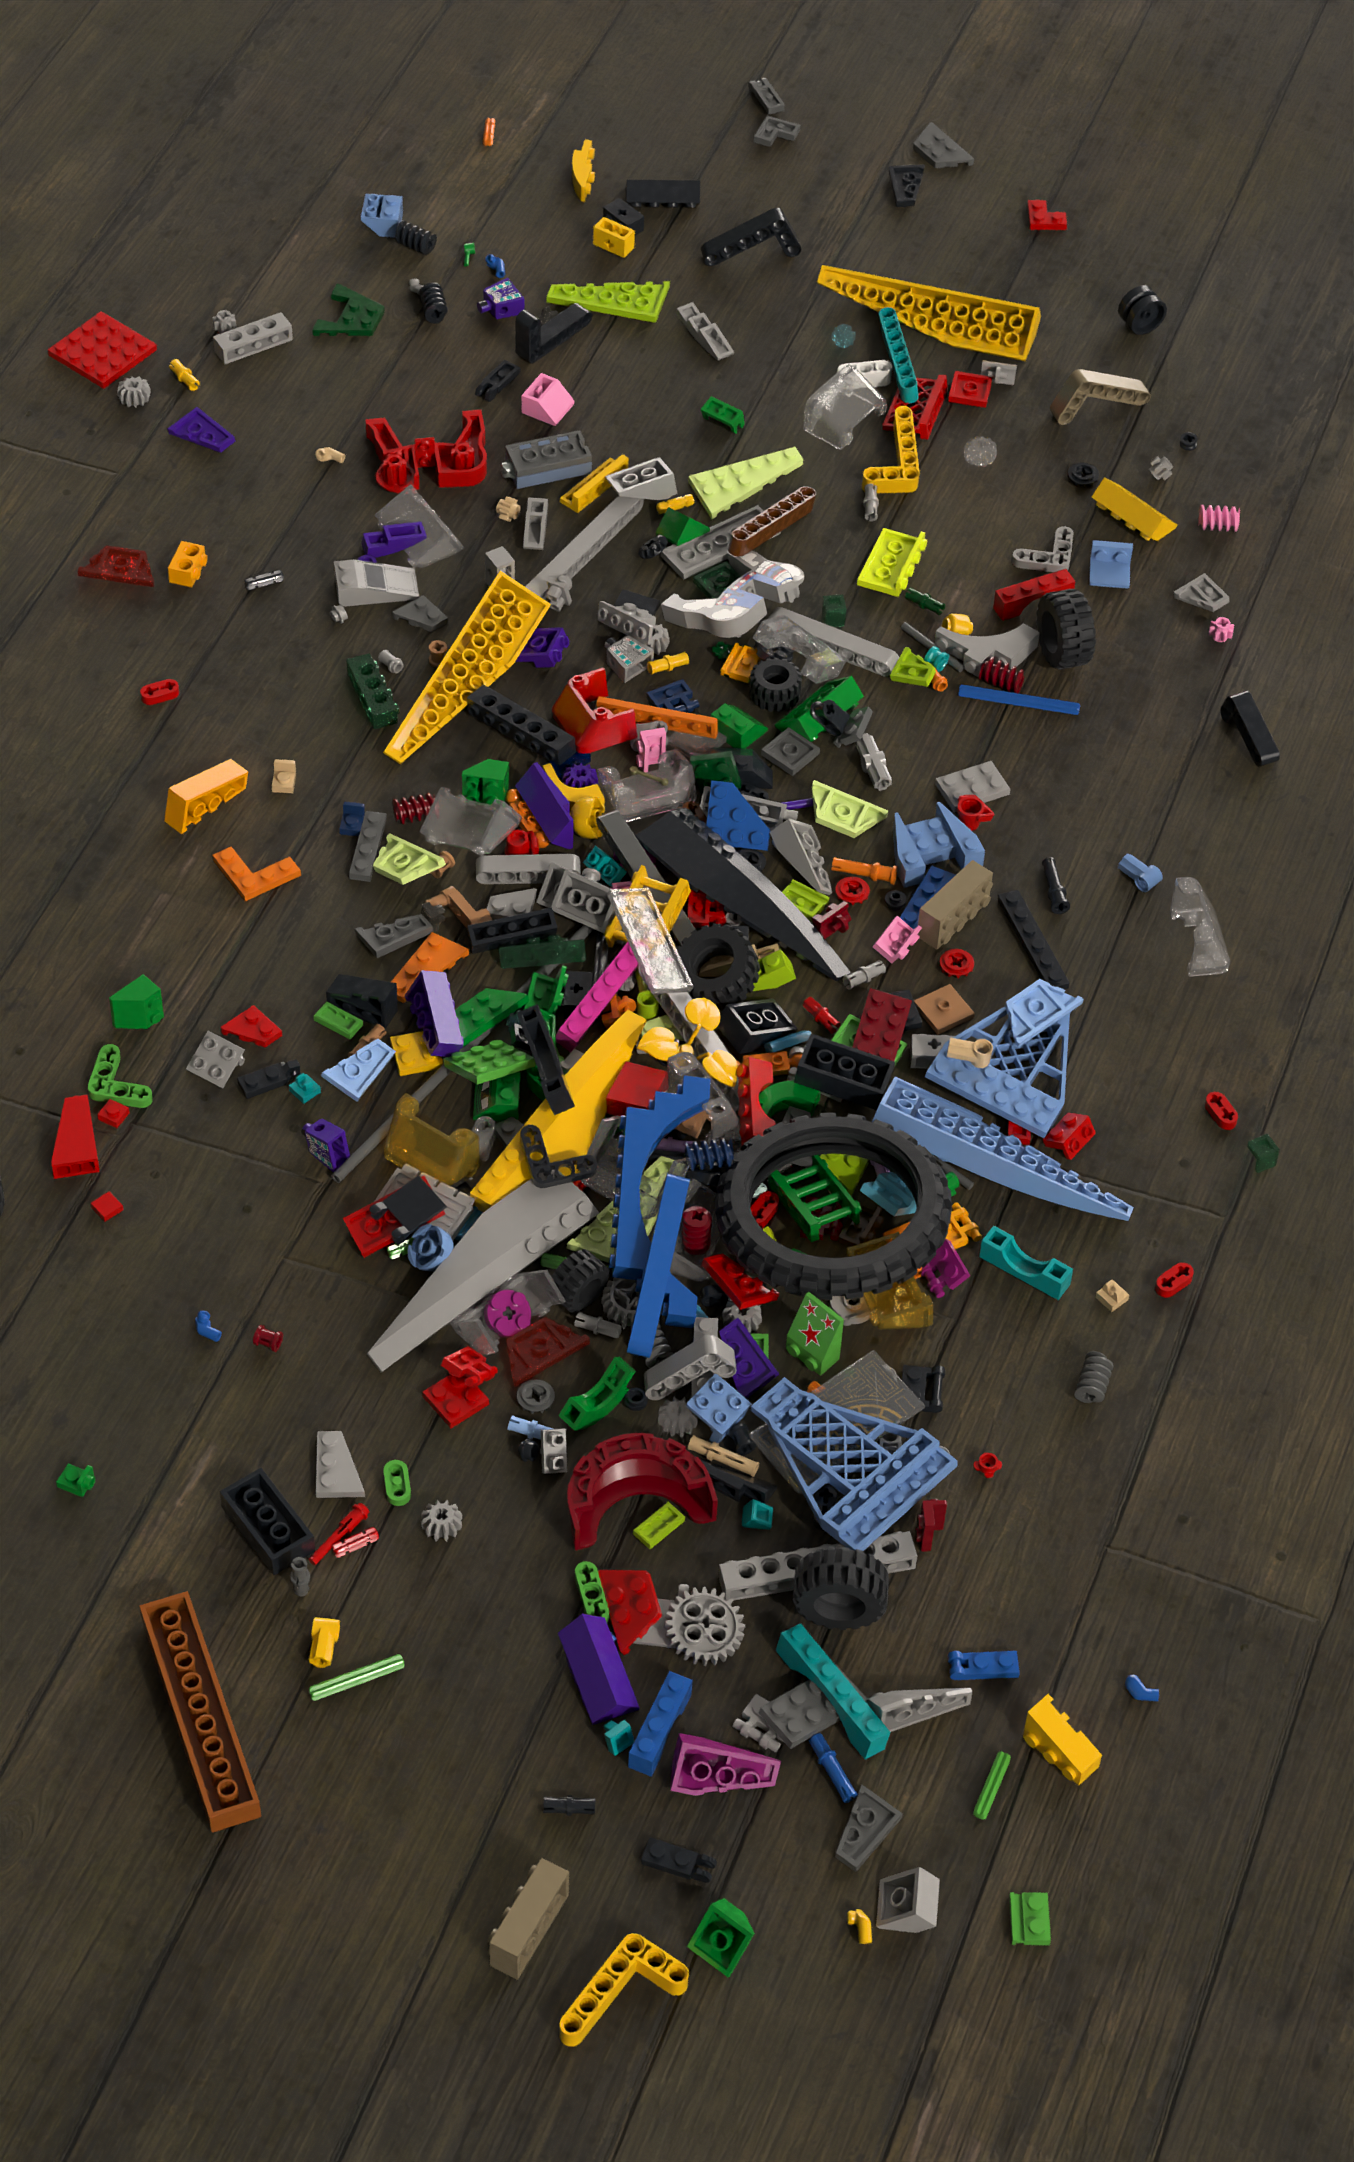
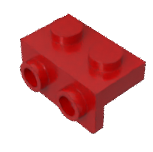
[1043,1113,1095,1160]

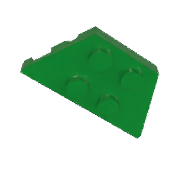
[455,988,529,1047]

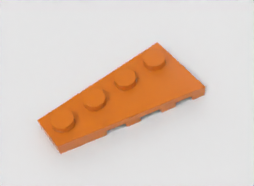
[391,932,469,1003]

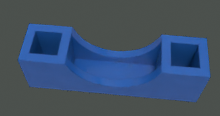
[628,1671,692,1777]

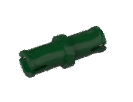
[905,587,945,615]

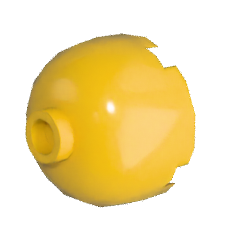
[570,797,605,839]

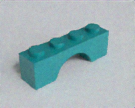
[979,1226,1073,1300]

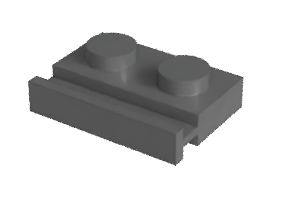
[833,706,873,748]

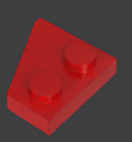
[221,1005,282,1047]

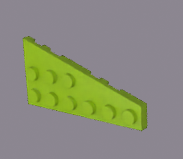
[547,281,670,323]

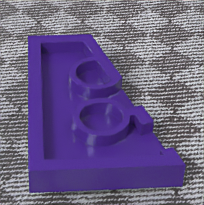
[168,407,236,452]

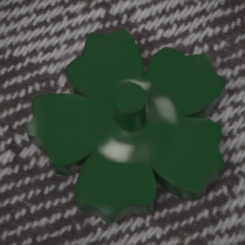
[712,641,734,661]

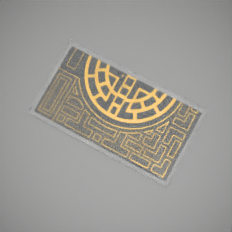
[749,1350,925,1494]

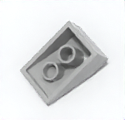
[605,457,677,500]

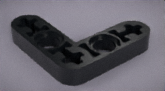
[520,1125,597,1188]

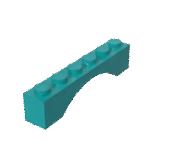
[776,1623,890,1759]

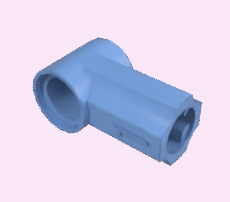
[1118,854,1163,892]

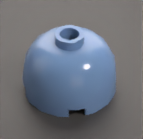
[408,1224,454,1272]

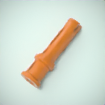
[832,857,898,885]

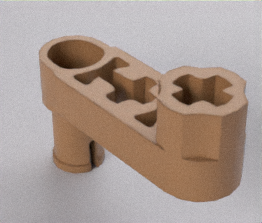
[424,886,492,928]

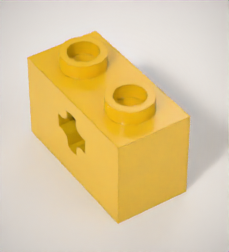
[593,217,635,258]

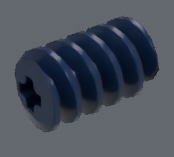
[685,1137,734,1171]

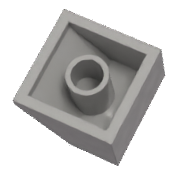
[876,1867,940,1933]

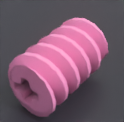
[1198,505,1240,532]

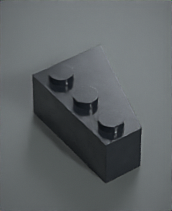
[326,974,398,1029]

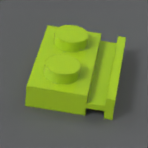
[782,879,829,922]

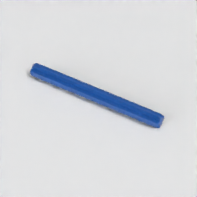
[959,684,1080,715]

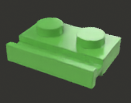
[1009,1892,1051,1945]

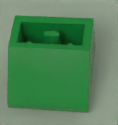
[462,759,509,809]

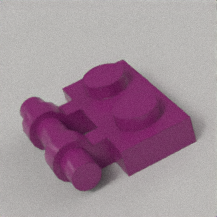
[919,1239,970,1298]

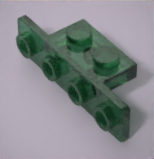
[499,935,586,969]

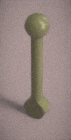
[630,766,669,786]

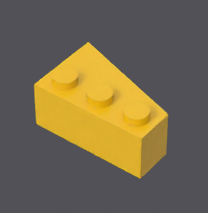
[1023,1694,1102,1786]

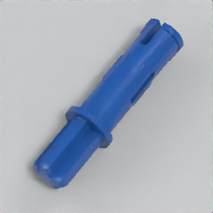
[809,1733,858,1803]

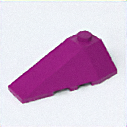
[670,1733,781,1796]

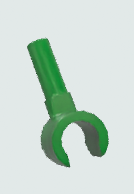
[464,243,475,267]

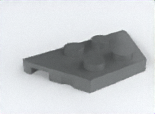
[913,122,974,168]

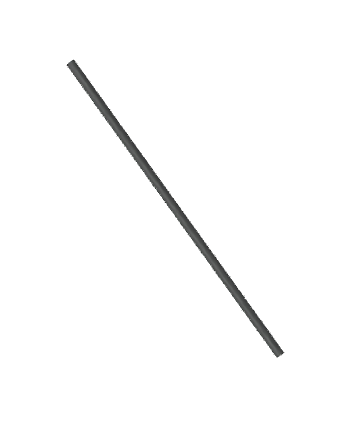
[331,925,594,1183]

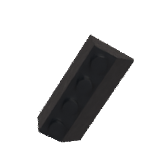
[626,180,700,208]

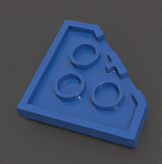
[706,781,770,851]

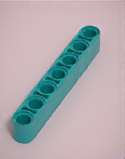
[879,307,919,403]

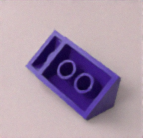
[515,762,573,849]
[558,1614,640,1725]

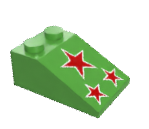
[786,1292,844,1376]

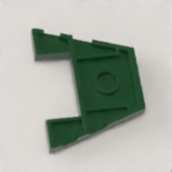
[312,284,385,336]

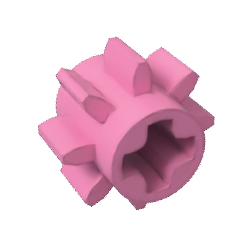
[1209,617,1234,642]

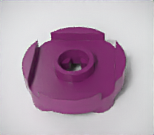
[484,1290,531,1338]

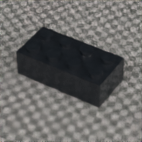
[794,1034,896,1110]
[220,1468,315,1575]

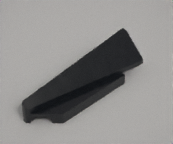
[693,1455,777,1504]

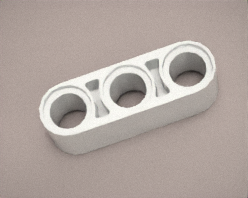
[837,360,892,390]

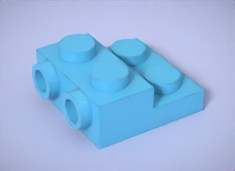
[860,1172,917,1216]

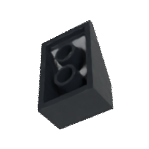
[718,999,798,1054]

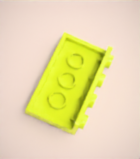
[857,528,927,597]

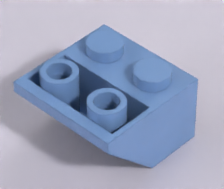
[361,194,403,237]

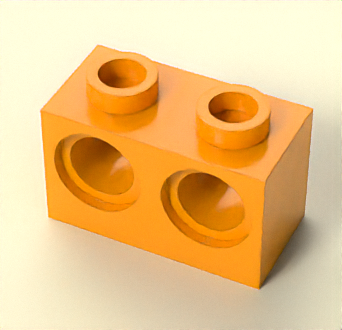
[168,541,208,587]

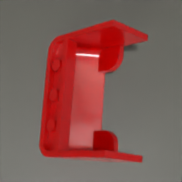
[552,667,638,754]

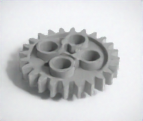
[664,1587,745,1666]

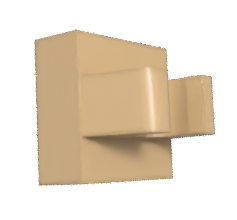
[1096,1280,1129,1312]

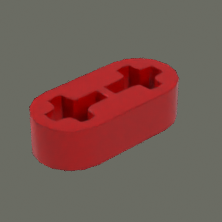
[140,679,179,705]
[1205,1092,1238,1130]
[750,1191,779,1229]
[1155,1263,1194,1298]

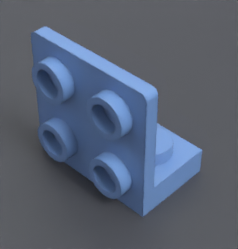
[1089,540,1133,588]
[686,1374,751,1443]

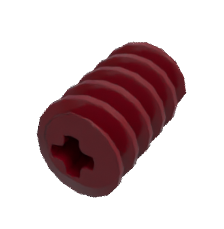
[979,657,1024,693]
[392,793,438,825]
[682,1206,712,1255]

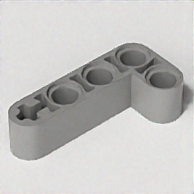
[643,1335,737,1400]

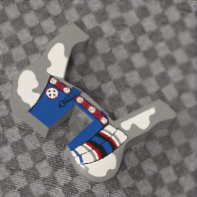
[661,551,804,638]

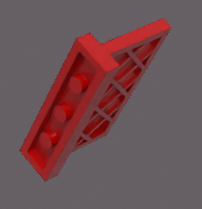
[882,375,948,439]

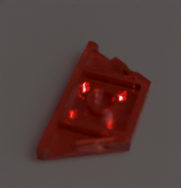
[78,545,154,587]
[506,1317,590,1387]

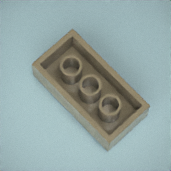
[918,860,993,950]
[488,1858,569,1980]

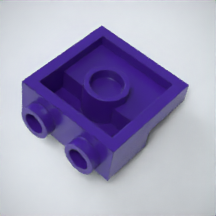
[515,627,569,668]

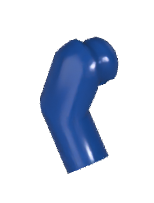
[485,254,505,278]
[1125,1674,1159,1702]

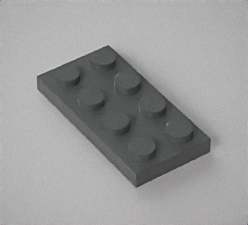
[759,1665,868,1749]

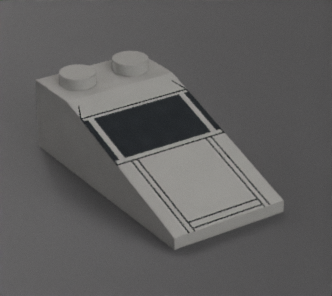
[334,560,419,607]

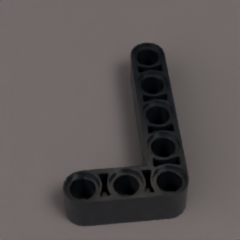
[701,208,802,266]
[515,303,593,363]

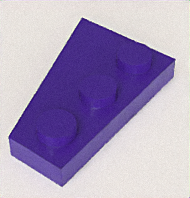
[719,1318,779,1399]

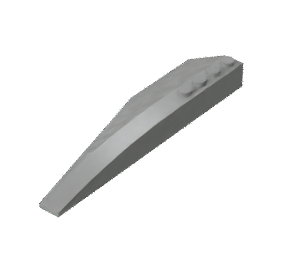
[367,1170,599,1372]

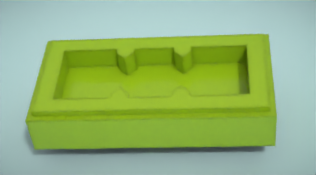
[633,1502,685,1549]

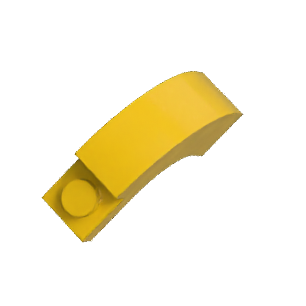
[543,763,605,813]

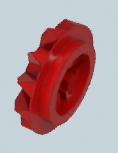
[835,877,870,905]
[939,949,974,978]

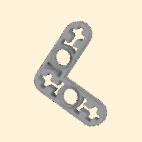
[1012,526,1073,572]

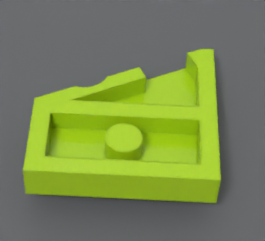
[820,1154,868,1196]

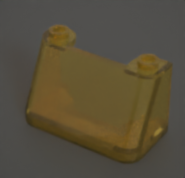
[384,1093,479,1188]
[847,1232,933,1329]

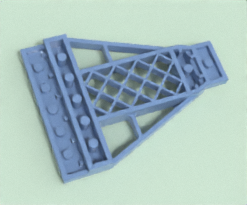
[925,1006,1072,1138]
[751,1377,958,1551]

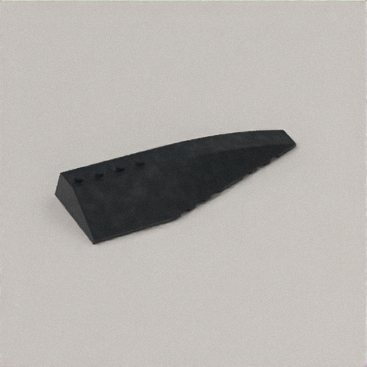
[635,808,851,981]

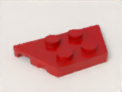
[598,1570,662,1655]

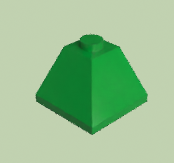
[687,1898,755,1977]

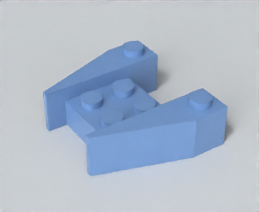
[893,802,985,888]

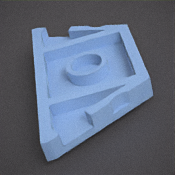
[1005,979,1084,1048]

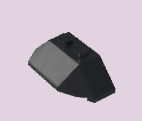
[689,747,773,789]

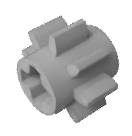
[213,310,236,334]
[1149,456,1173,480]

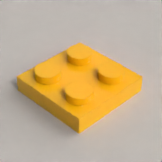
[390,1031,443,1076]

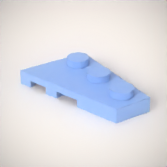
[321,1039,396,1102]

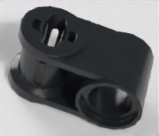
[810,700,850,736]

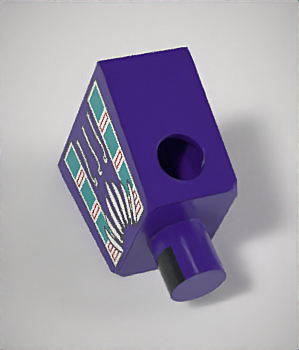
[477,278,525,319]
[301,1119,350,1173]

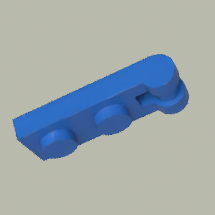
[948,1651,1020,1680]

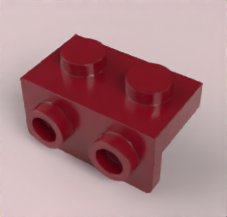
[915,1499,947,1551]

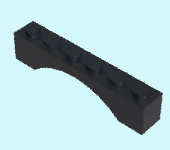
[517,1004,575,1115]

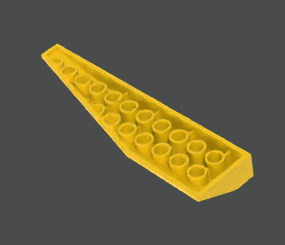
[817,265,1041,361]
[383,571,551,764]
[470,1010,646,1212]

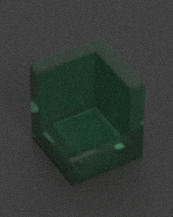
[822,594,846,627]
[1247,1133,1280,1173]

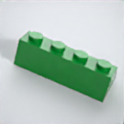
[775,676,864,742]

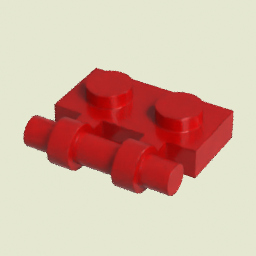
[688,890,726,928]
[441,1346,498,1387]

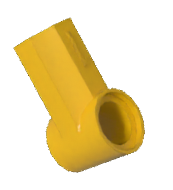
[309,1617,340,1668]

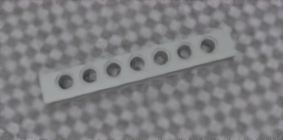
[719,1531,917,1601]

